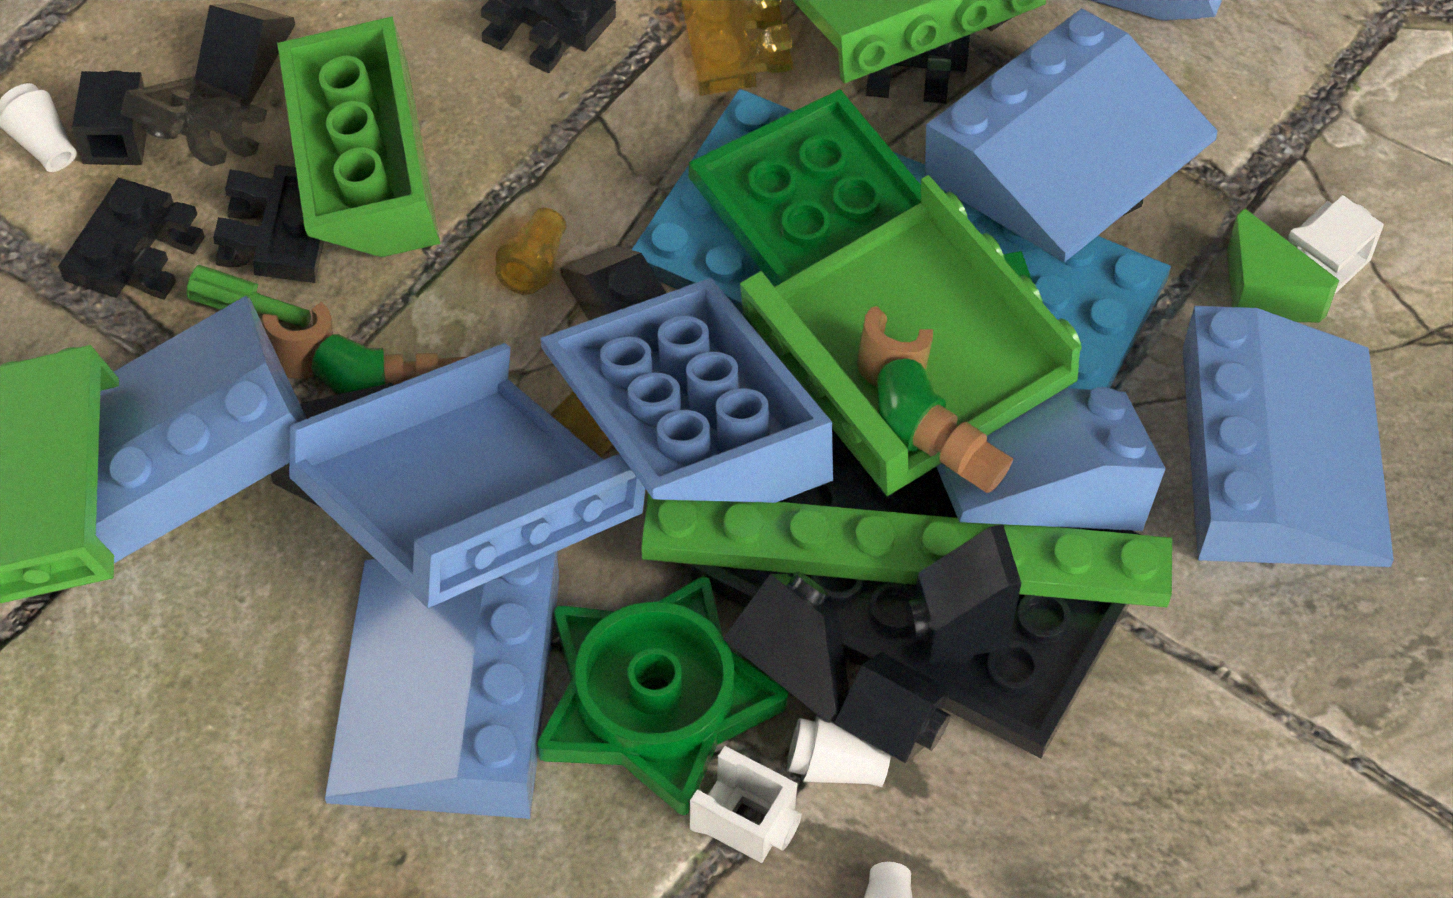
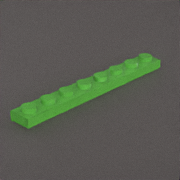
[641,493,1172,608]

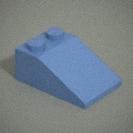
[936,387,1166,531]

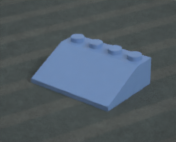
[925,8,1218,263]
[540,278,833,503]
[96,295,307,563]
[1182,306,1394,567]
[325,551,559,819]

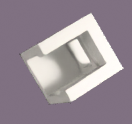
[1287,195,1384,293]
[690,746,802,863]

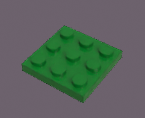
[688,89,921,287]

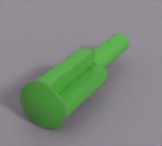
[186,265,311,328]

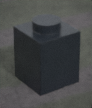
[72,70,150,165]
[834,652,951,763]

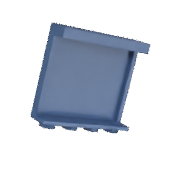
[289,343,645,608]

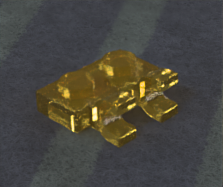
[680,0,793,96]

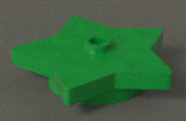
[537,577,788,815]

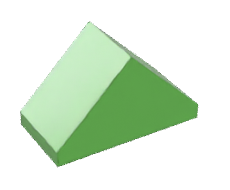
[1227,209,1339,323]

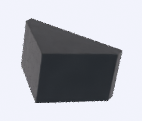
[193,3,295,108]

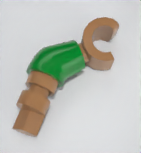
[262,302,467,395]
[857,306,1013,493]

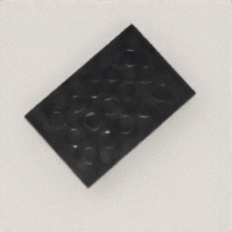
[691,429,1141,759]

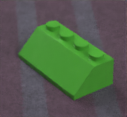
[277,16,441,257]

